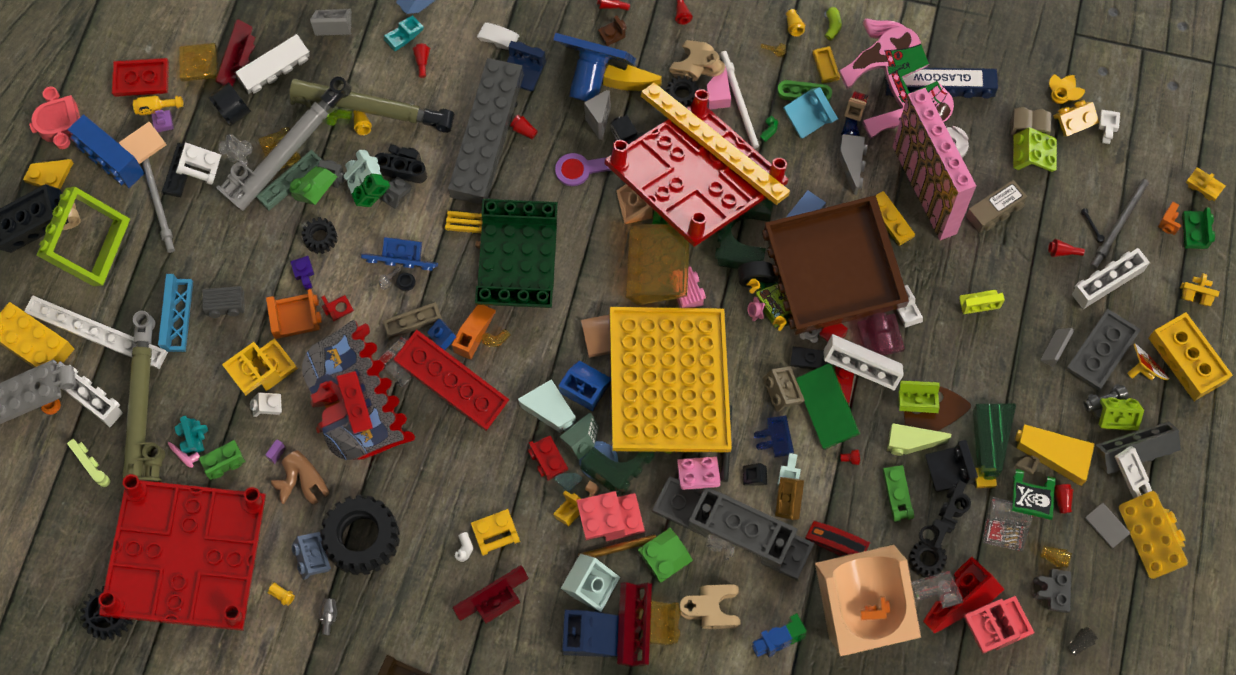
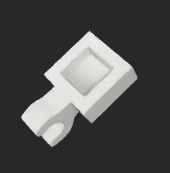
[1099,110,1120,144]

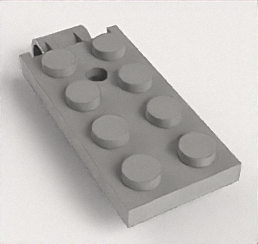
[0,360,76,424]

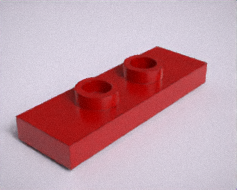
[336,371,373,434]

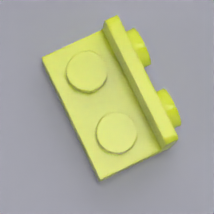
[959,290,1005,314]

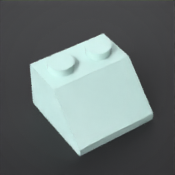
[561,554,620,612]

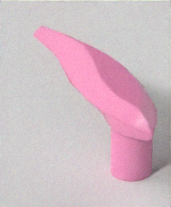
[168,442,200,468]

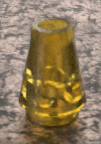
[1040,546,1072,569]

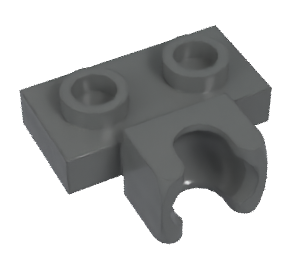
[1032,569,1071,613]

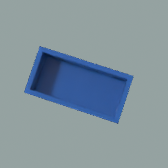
[67,114,145,188]

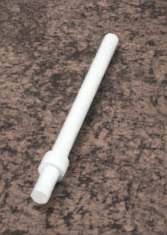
[720,51,759,149]

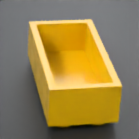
[0,302,74,368]

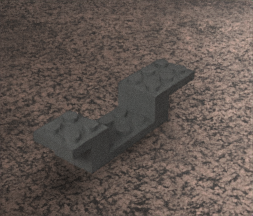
[652,476,814,580]

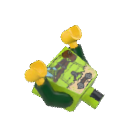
[746,279,790,331]

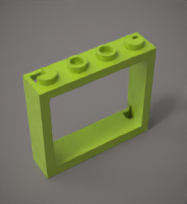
[36,187,130,286]

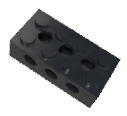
[0,184,69,253]

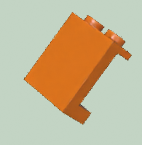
[266,289,322,339]

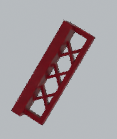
[617,582,652,667]

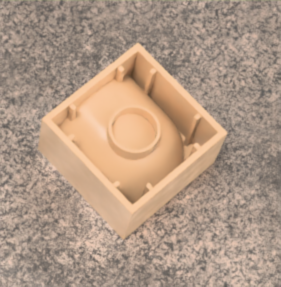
[815,545,921,656]

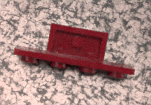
[215,20,256,87]
[452,565,529,624]

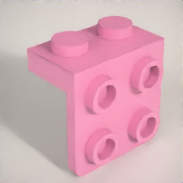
[677,457,720,490]

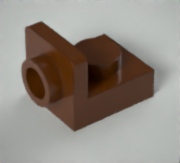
[598,15,627,46]

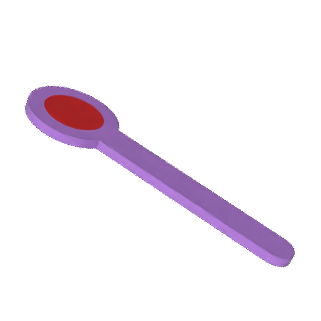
[555,153,611,186]

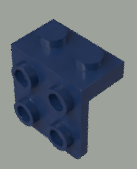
[507,41,546,91]

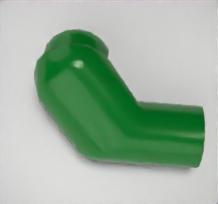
[760,116,778,142]

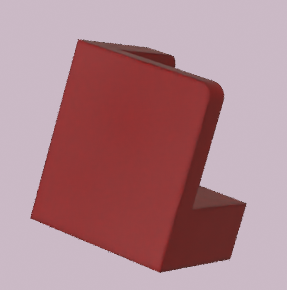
[819,323,848,342]

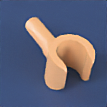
[585,481,599,497]

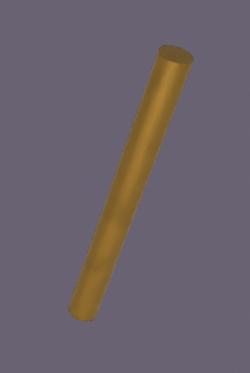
[578,534,656,558]

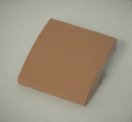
[581,314,610,358]

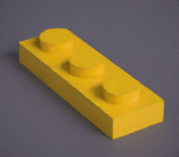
[876,191,915,246]

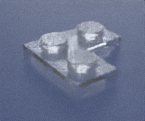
[911,571,963,608]

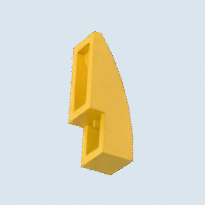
[603,65,662,91]

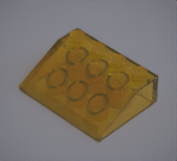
[626,224,689,305]

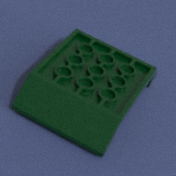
[475,199,558,308]

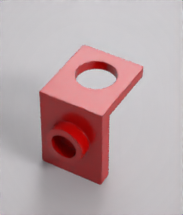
[321,295,354,321]

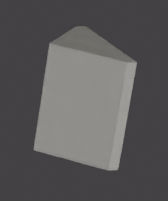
[310,9,351,36]
[584,90,611,140]

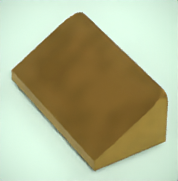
[775,477,804,520]

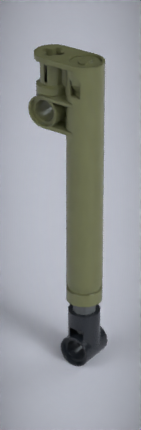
[290,79,455,133]

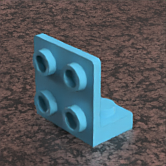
[783,87,838,138]

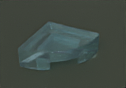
[554,473,582,492]

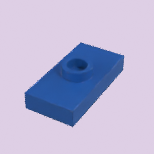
[427,318,456,350]

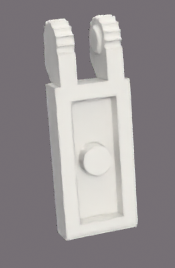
[1115,446,1152,498]

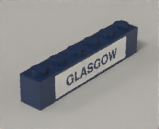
[885,68,998,98]

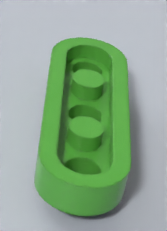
[777,80,832,102]

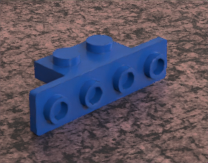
[361,237,438,271]

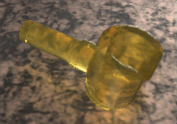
[760,43,787,57]

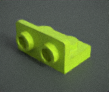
[1099,397,1144,430]

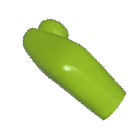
[825,7,842,41]

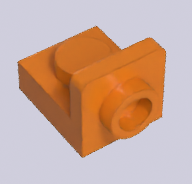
[1158,202,1181,235]
[860,596,890,620]

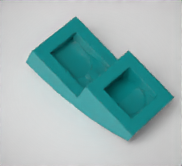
[384,15,424,51]

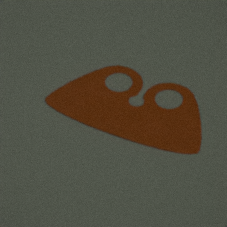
[904,387,972,431]

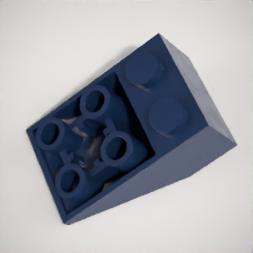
[563,610,619,657]

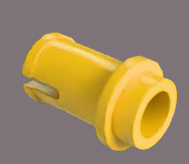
[268,583,295,606]

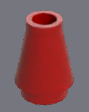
[510,115,538,140]
[1054,484,1073,514]

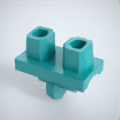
[174,416,208,453]

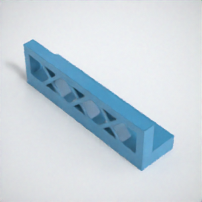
[158,274,193,352]

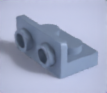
[291,532,331,580]

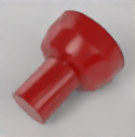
[841,449,860,465]

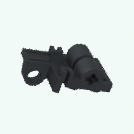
[919,481,971,550]

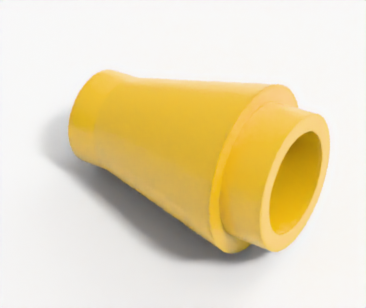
[786,9,805,37]
[353,110,372,135]

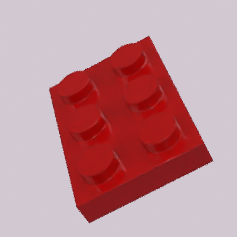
[112,58,169,97]

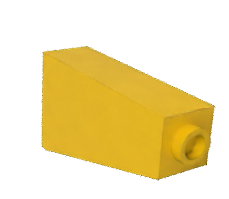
[1015,424,1095,486]

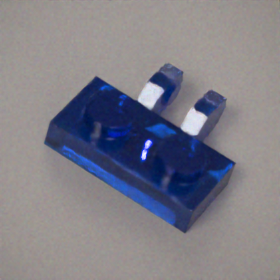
[754,415,794,458]

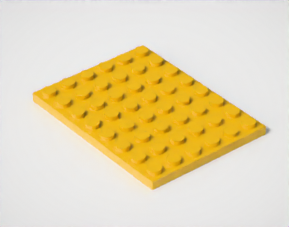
[610,307,732,452]

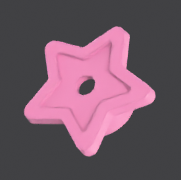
[747,297,765,321]

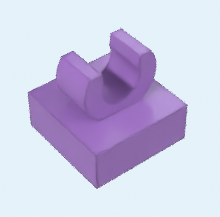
[152,110,174,132]

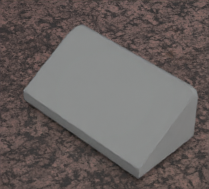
[1041,328,1074,367]
[1085,503,1130,549]

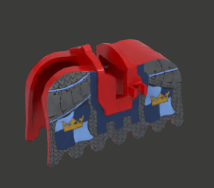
[302,320,415,460]

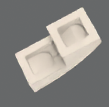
[477,22,519,50]
[896,285,923,328]

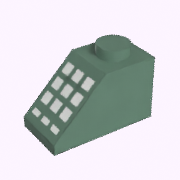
[560,412,599,459]

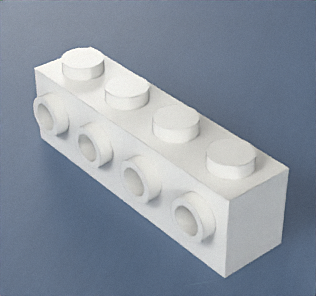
[236,34,309,94]
[1072,248,1150,309]
[824,334,904,391]
[57,361,123,427]

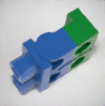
[752,613,807,658]

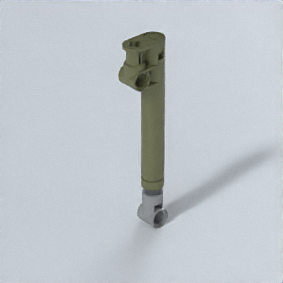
[122,311,165,483]

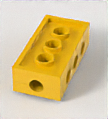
[1148,312,1233,401]

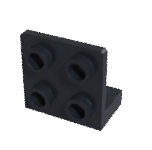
[925,440,978,492]

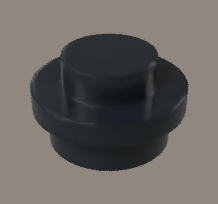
[396,273,416,291]

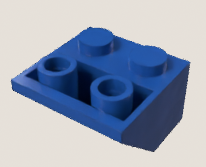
[559,360,611,412]

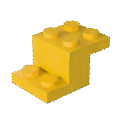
[222,338,298,396]

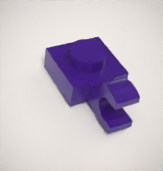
[290,256,315,290]

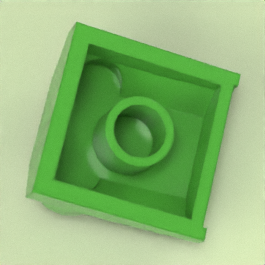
[290,166,337,205]
[637,528,693,583]

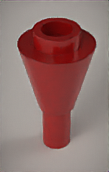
[597,0,630,11]
[675,0,693,25]
[412,43,430,78]
[1048,238,1085,257]

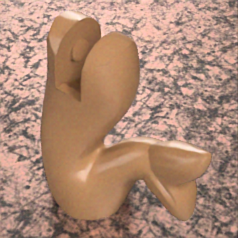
[271,450,330,505]

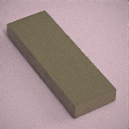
[382,302,443,340]

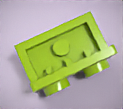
[898,381,940,413]

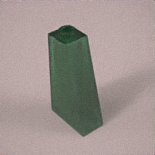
[973,404,1016,480]

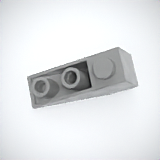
[839,134,867,195]

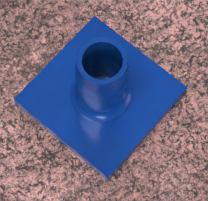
[554,33,636,101]

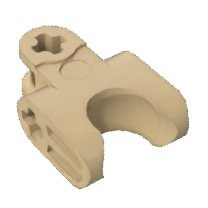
[669,40,725,81]
[679,585,741,629]

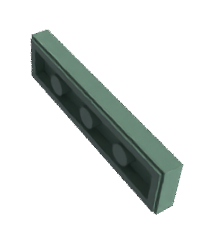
[256,150,322,211]

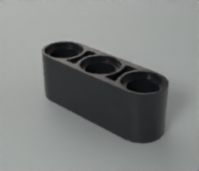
[375,153,427,183]

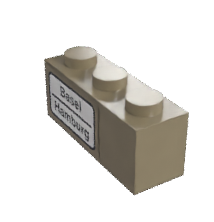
[966,180,1027,233]

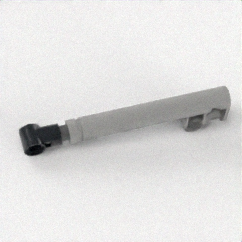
[216,76,351,211]

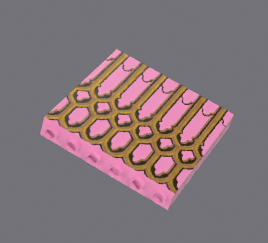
[893,88,976,240]

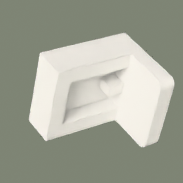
[250,393,282,417]

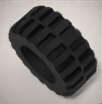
[320,495,400,575]

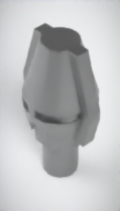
[319,599,337,635]

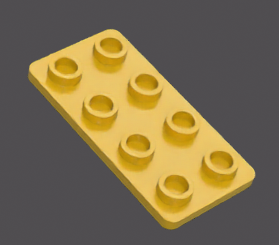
[1119,491,1188,579]

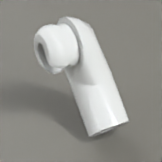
[455,532,473,562]

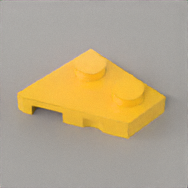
[23,159,73,189]

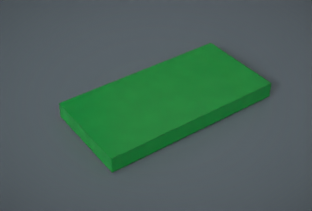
[796,363,860,450]

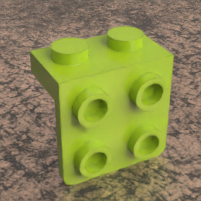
[1013,127,1057,172]

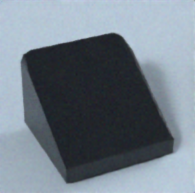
[743,463,767,485]

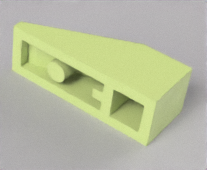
[887,423,951,456]

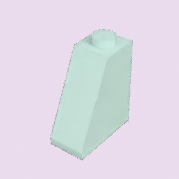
[518,379,576,433]

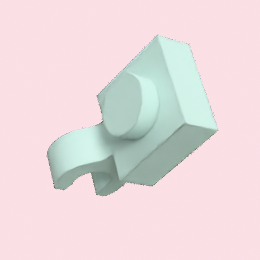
[777,453,801,486]

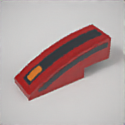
[805,521,871,556]

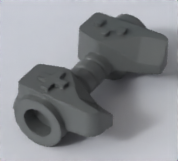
[1083,384,1129,419]

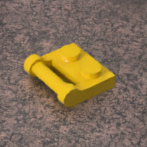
[471,509,520,556]

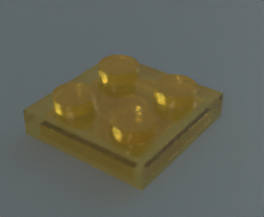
[179,43,218,82]

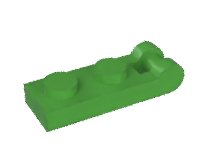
[883,465,914,522]

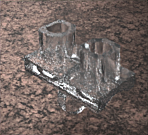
[218,134,252,165]

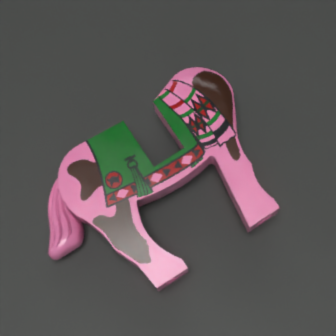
[839,19,954,139]

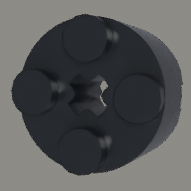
[208,82,251,126]

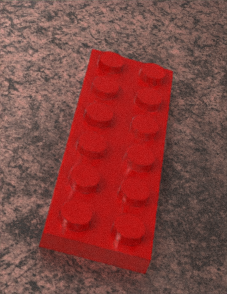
[392,329,510,431]

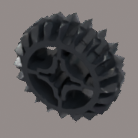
[80,586,133,641]

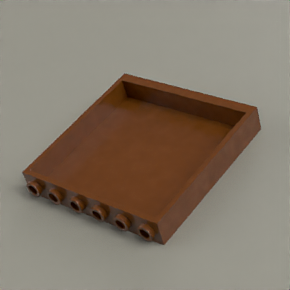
[762,195,909,335]

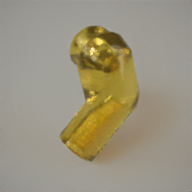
[482,329,511,347]

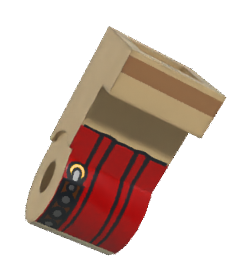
[844,91,869,121]

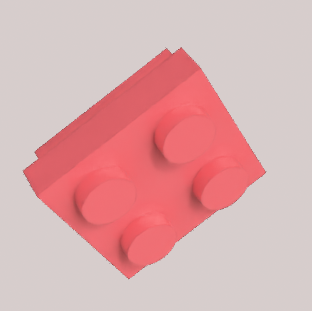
[577,491,645,541]
[964,596,1034,654]

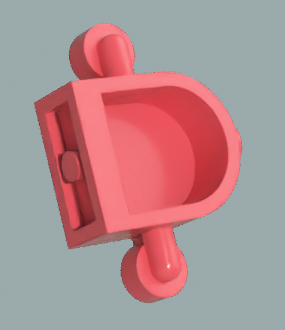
[29,87,80,149]

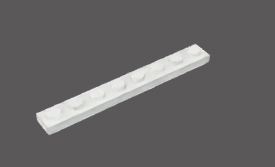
[24,296,168,369]

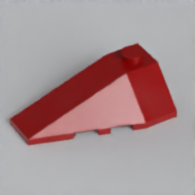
[923,557,1005,633]

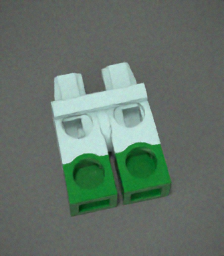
[343,150,391,207]

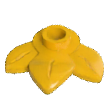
[1049,74,1085,104]

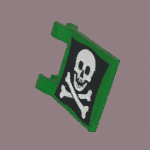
[1012,469,1056,520]

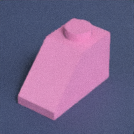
[706,66,731,109]

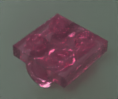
[857,313,905,356]

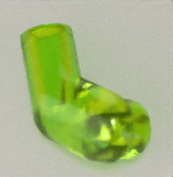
[326,109,352,125]

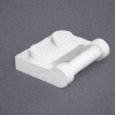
[176,143,221,185]

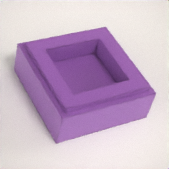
[266,440,286,464]

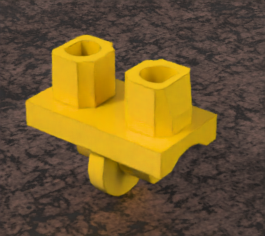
[1186,167,1226,201]
[1180,273,1220,307]

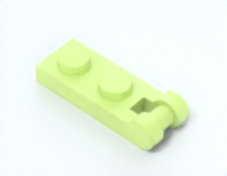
[67,439,110,487]

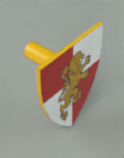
[1127,343,1169,380]

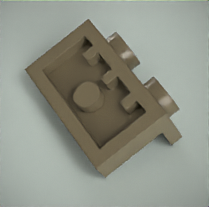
[763,366,805,412]

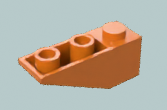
[452,305,496,360]

